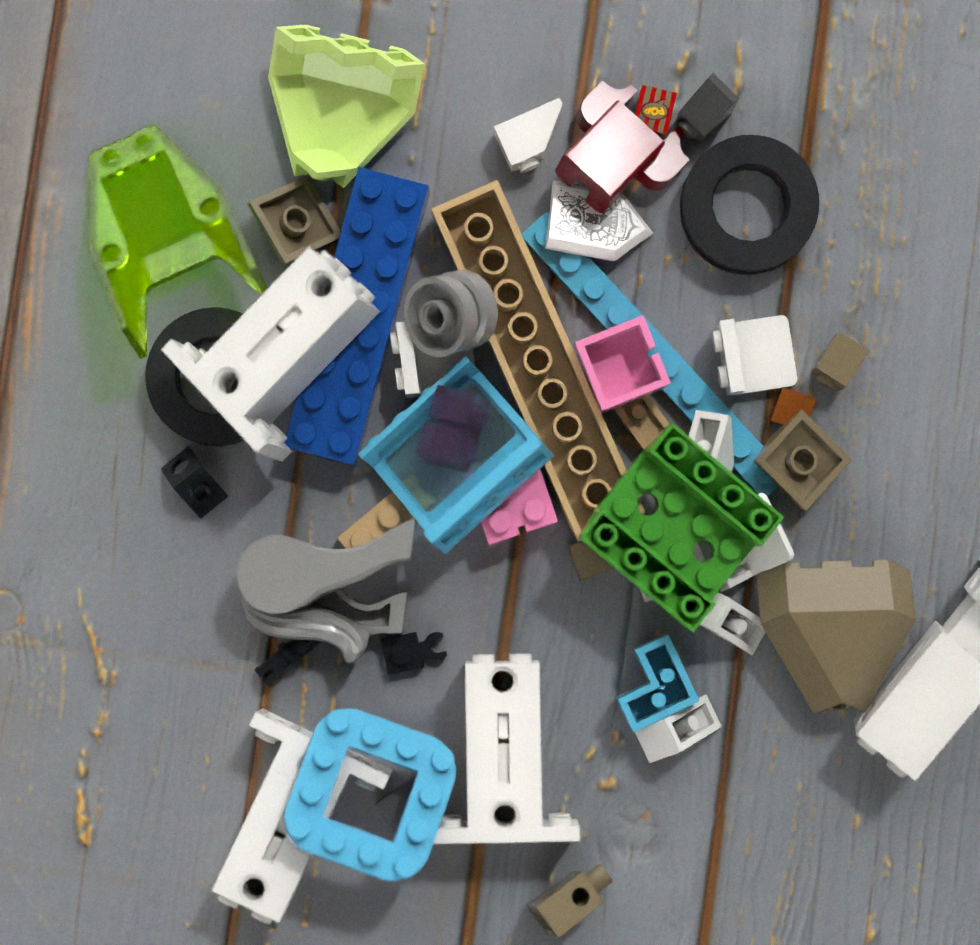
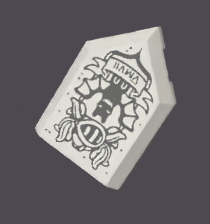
[545,180,653,262]

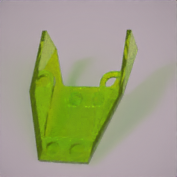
[88,123,268,359]

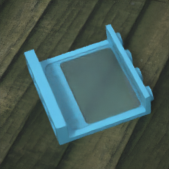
[358,356,555,554]

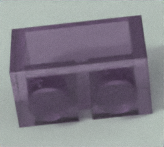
[416,385,489,473]

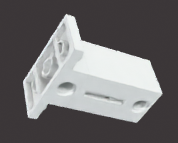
[161,247,380,462]
[433,653,580,844]
[212,708,393,924]

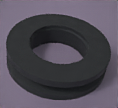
[680,135,819,275]
[145,307,245,446]

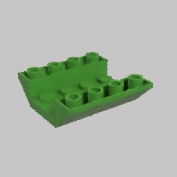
[578,423,785,633]

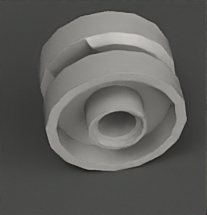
[403,270,498,357]

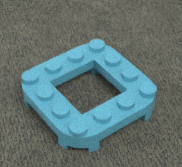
[284,708,456,882]

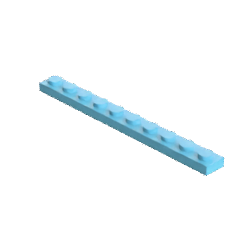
[522,211,778,496]

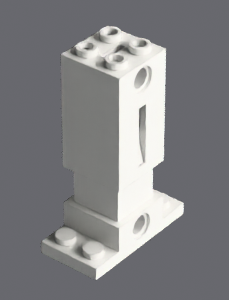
[853,558,980,781]

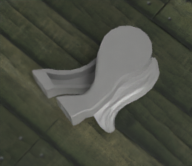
[236,520,416,663]

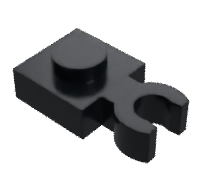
[381,632,447,675]

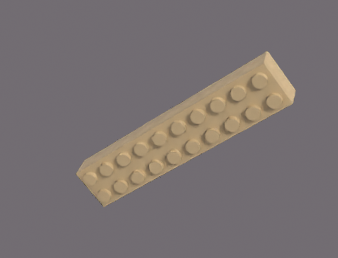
[431,180,645,542]

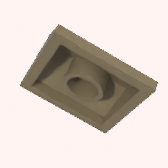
[247,175,341,266]
[753,409,852,512]

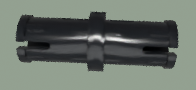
[255,639,322,687]

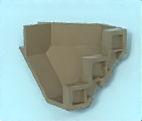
[756,560,916,714]

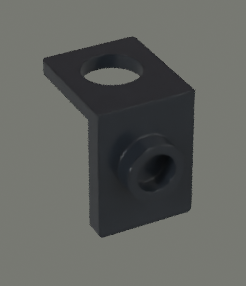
[161,447,228,518]

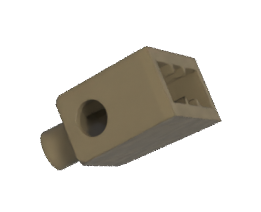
[526,864,613,938]

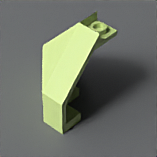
[268,25,425,189]

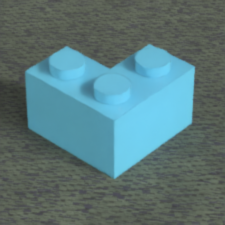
[615,634,700,733]

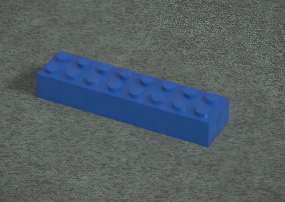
[284,167,430,467]

